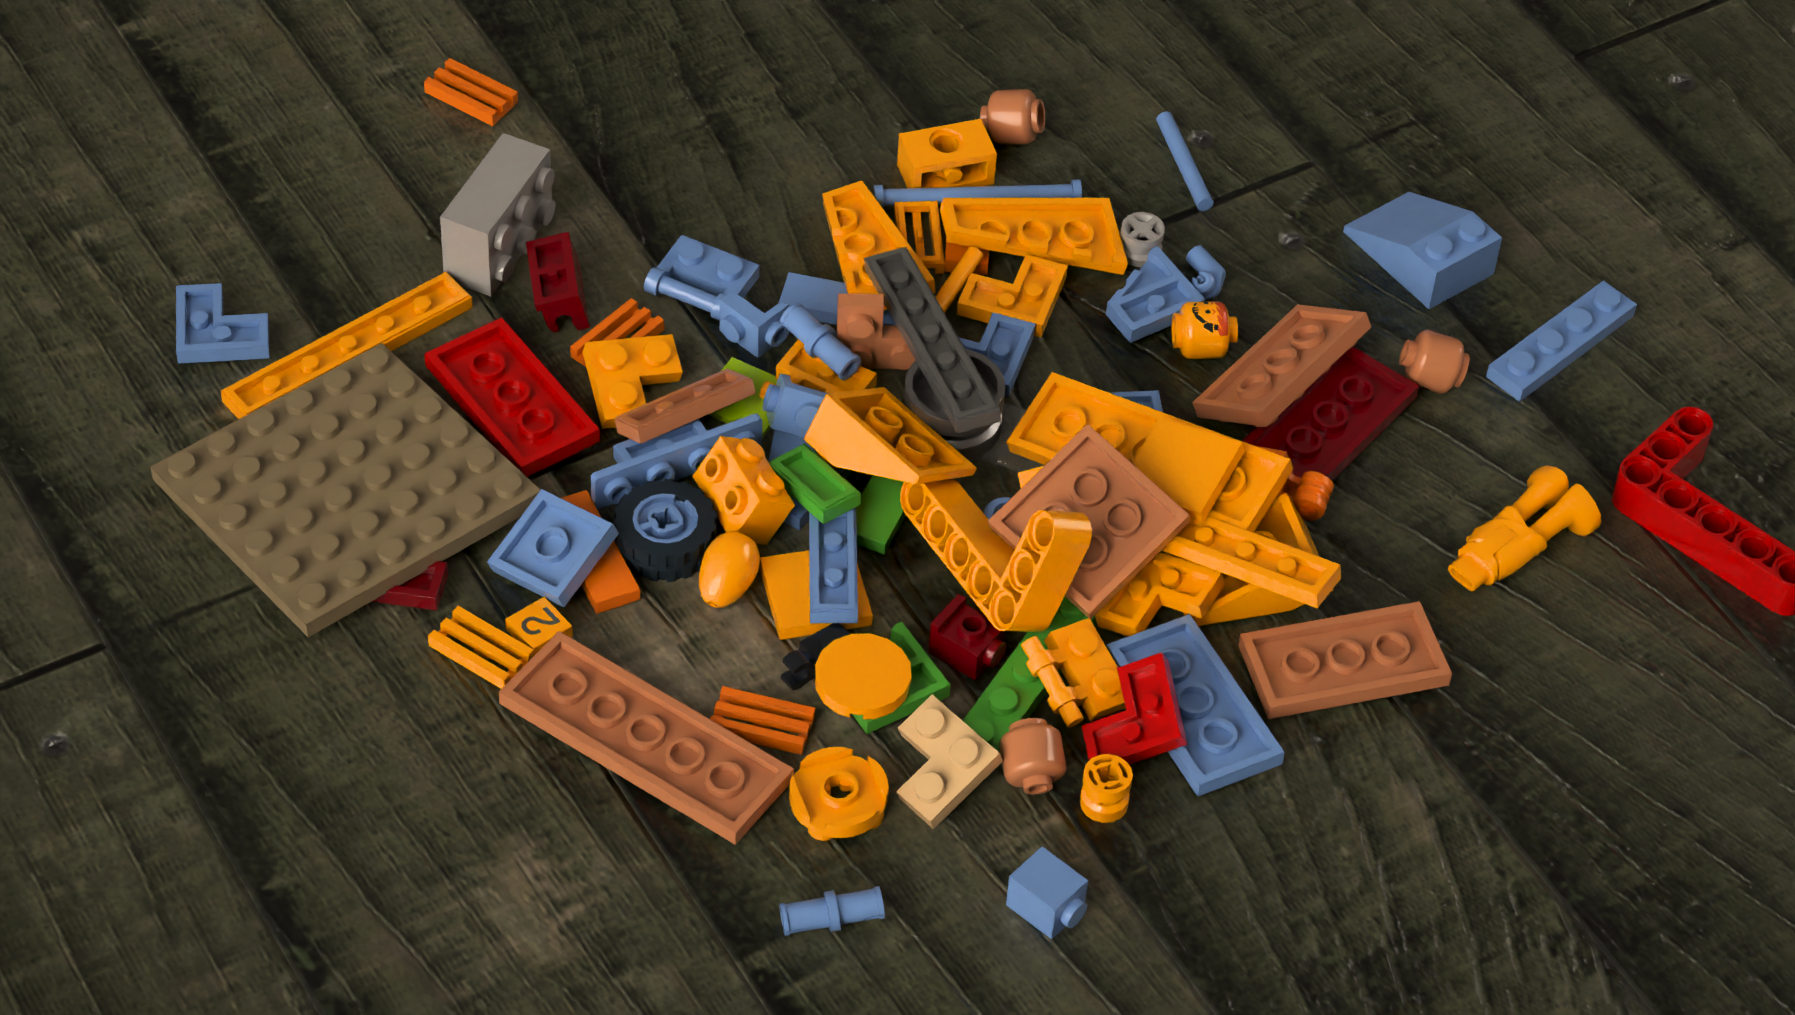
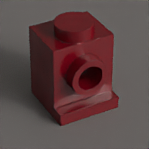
[928,594,1007,680]

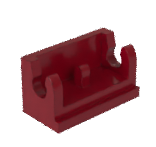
[526,232,590,332]

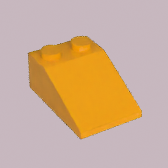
[804,387,977,484]
[1164,492,1334,626]

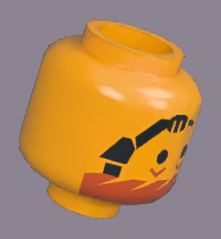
[1171,301,1238,359]

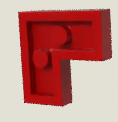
[1081,652,1188,765]

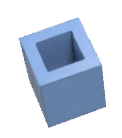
[1006,846,1088,939]

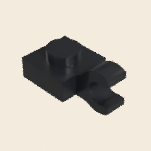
[781,623,850,690]

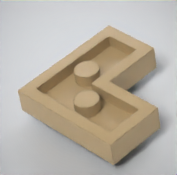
[896,694,1003,829]

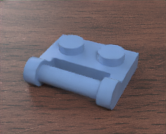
[644,235,759,321]

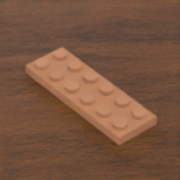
[499,631,794,845]

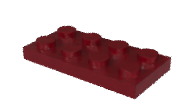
[1242,347,1419,481]

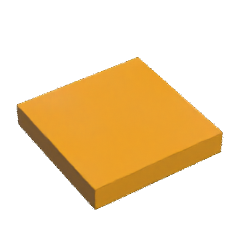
[1132,417,1245,523]
[759,550,873,640]

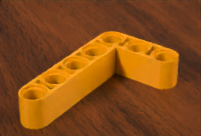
[900,478,1092,632]

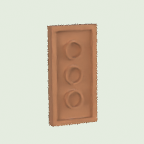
[1192,304,1371,427]
[1238,601,1452,719]

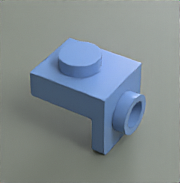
[719,290,789,358]
[762,373,829,437]

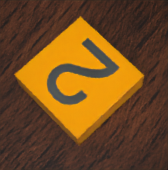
[505,597,573,656]

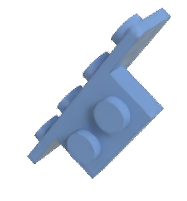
[591,413,762,509]

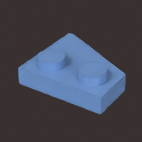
[1106,246,1205,343]

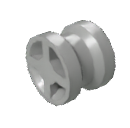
[1121,212,1165,268]

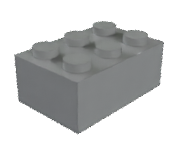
[440,133,556,296]

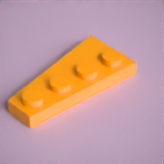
[822,180,936,310]
[939,198,1128,275]

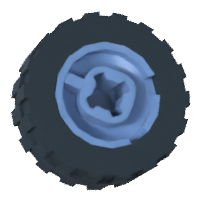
[613,479,717,582]

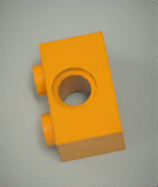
[897,119,997,188]

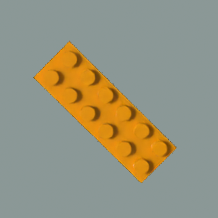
[1006,372,1293,533]

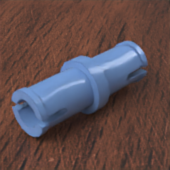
[780,302,862,380]
[779,886,885,936]

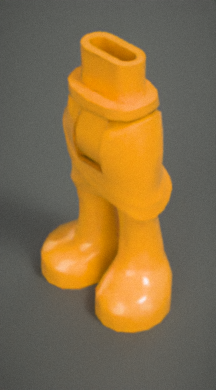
[1448,465,1602,591]

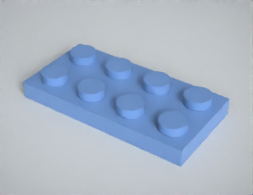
[1106,614,1285,797]

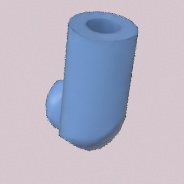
[1186,245,1226,300]

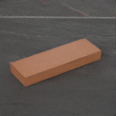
[614,368,756,444]

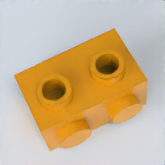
[692,436,795,545]

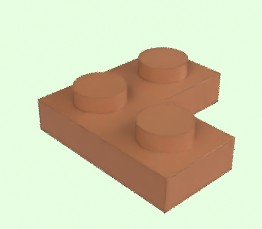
[836,293,916,370]

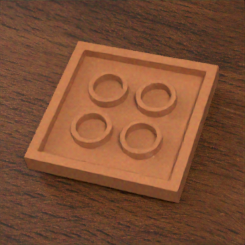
[988,424,1190,620]

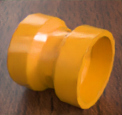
[1080,754,1133,823]

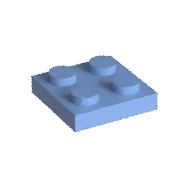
[487,489,619,607]

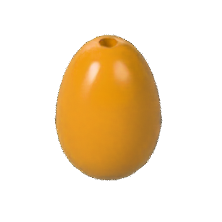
[699,531,760,608]

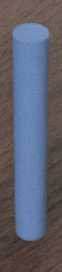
[1156,111,1214,211]

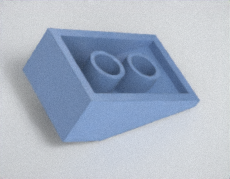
[1343,192,1502,309]

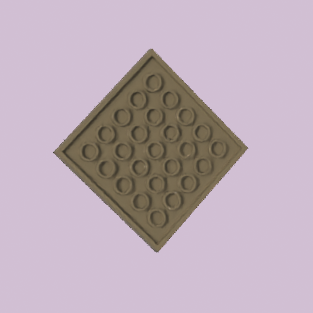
[150,343,540,637]

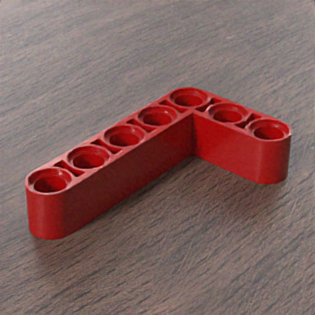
[1612,406,1795,616]

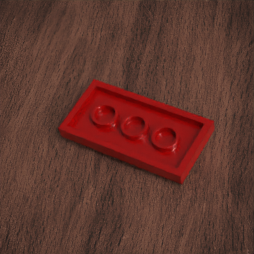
[424,317,600,477]

